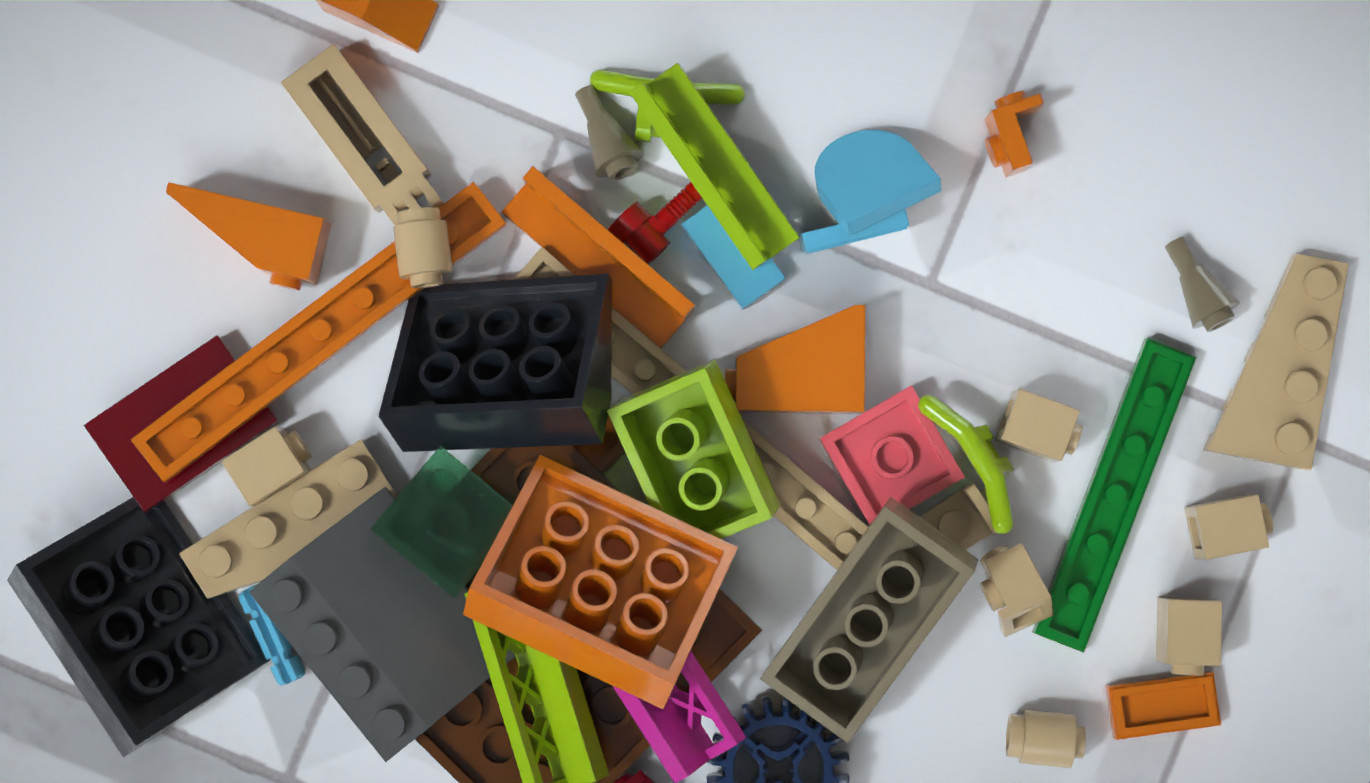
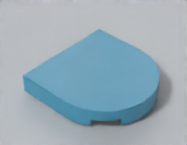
[815,130,942,236]

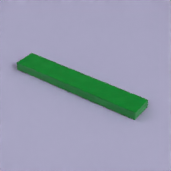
[1032,338,1197,653]

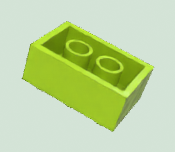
[607,359,780,539]

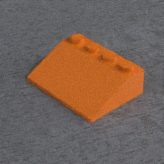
[463,455,738,709]

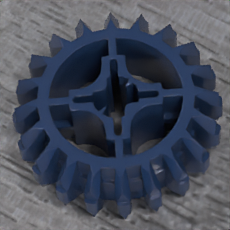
[706,696,850,783]

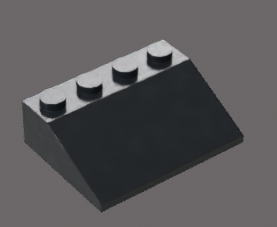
[378,273,612,452]
[7,497,270,758]

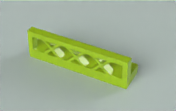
[629,63,800,270]
[464,592,609,783]

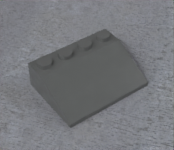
[249,487,516,762]

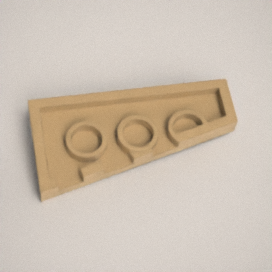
[1203,253,1349,471]
[179,439,411,599]

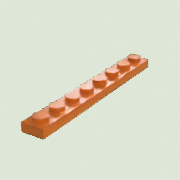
[131,182,506,483]

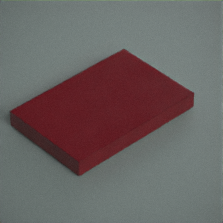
[83,335,279,513]

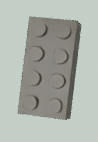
[760,496,979,743]

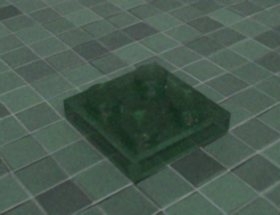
[370,445,513,599]

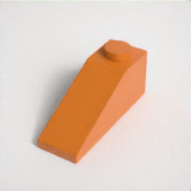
[166,182,331,291]

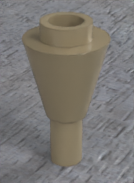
[575,85,644,181]
[1165,237,1240,332]

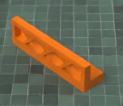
[501,166,695,349]

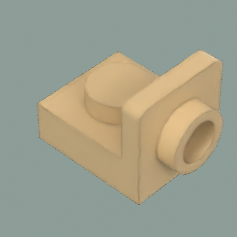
[919,484,997,550]

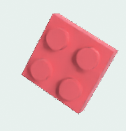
[819,385,965,525]

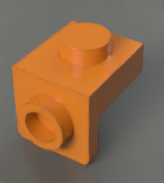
[985,91,1044,178]

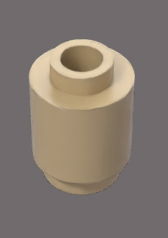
[393,207,453,288]
[1006,710,1086,768]

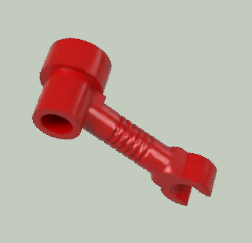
[608,181,703,264]

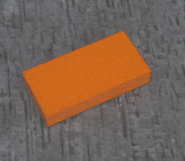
[1105,671,1221,740]

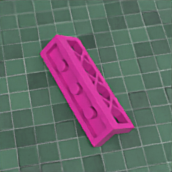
[613,650,747,783]

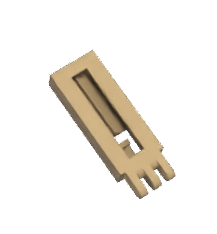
[281,44,444,226]

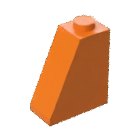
[725,305,865,414]

